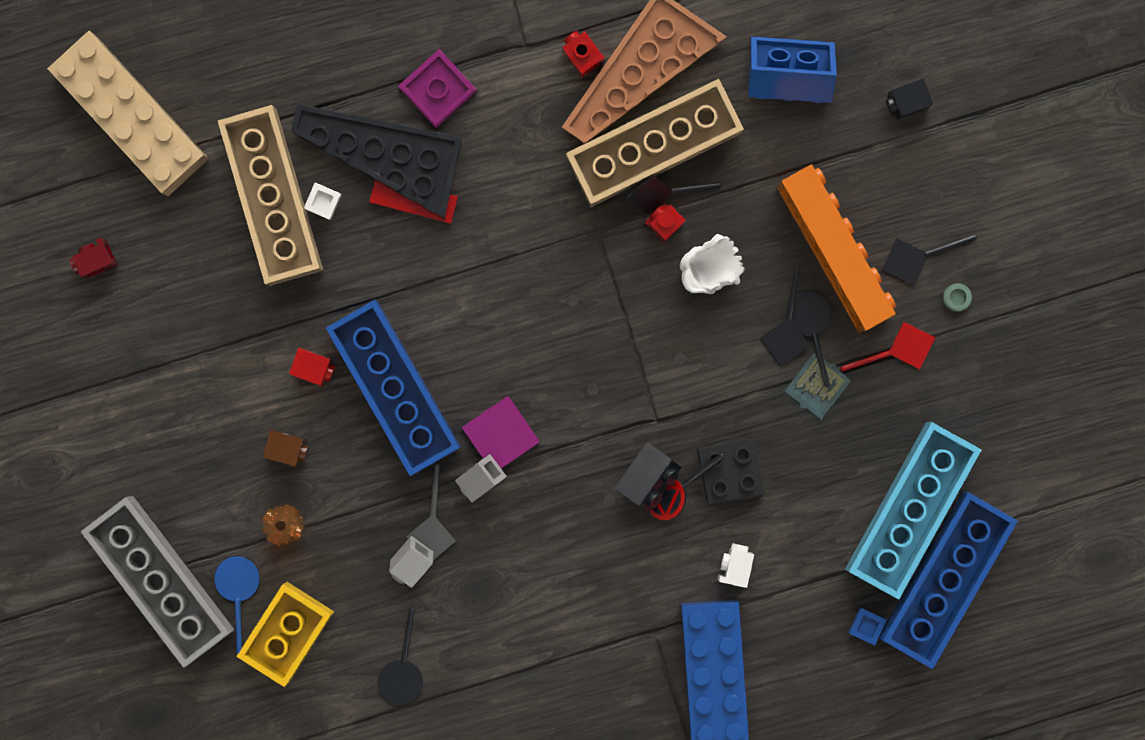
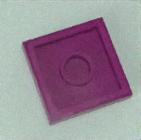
[398,49,477,129]
[462,396,540,468]

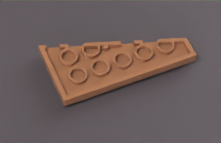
[562,0,727,144]

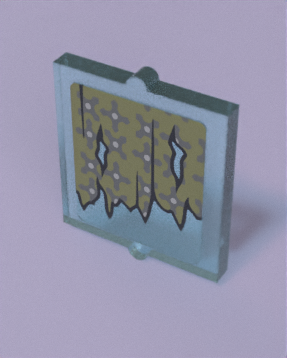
[785,352,851,419]

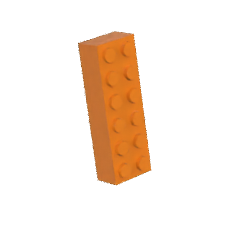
[777,164,896,333]

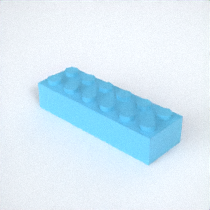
[845,422,981,599]

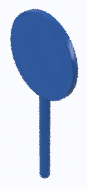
[215,556,260,654]

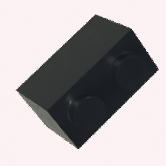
[615,442,682,513]

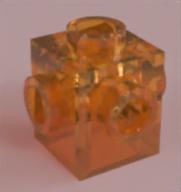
[261,503,305,546]

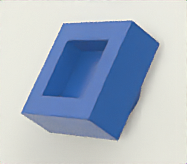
[848,607,887,645]

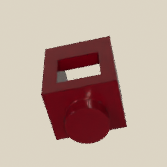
[69,238,118,279]

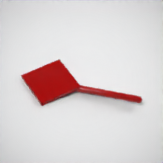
[840,322,935,371]

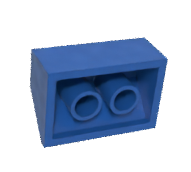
[748,37,837,103]

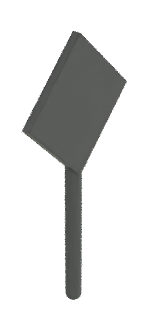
[406,463,456,560]

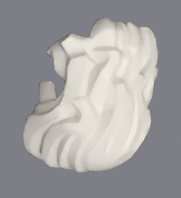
[680,234,745,294]

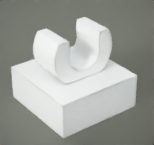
[304,183,342,220]

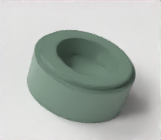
[942,283,972,312]

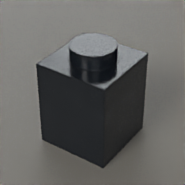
[886,78,933,120]

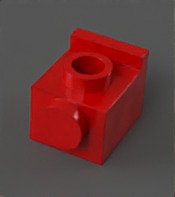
[562,31,605,78]
[645,203,686,242]

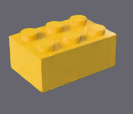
[237,582,334,687]

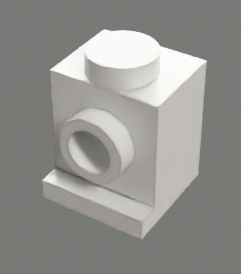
[717,543,754,588]

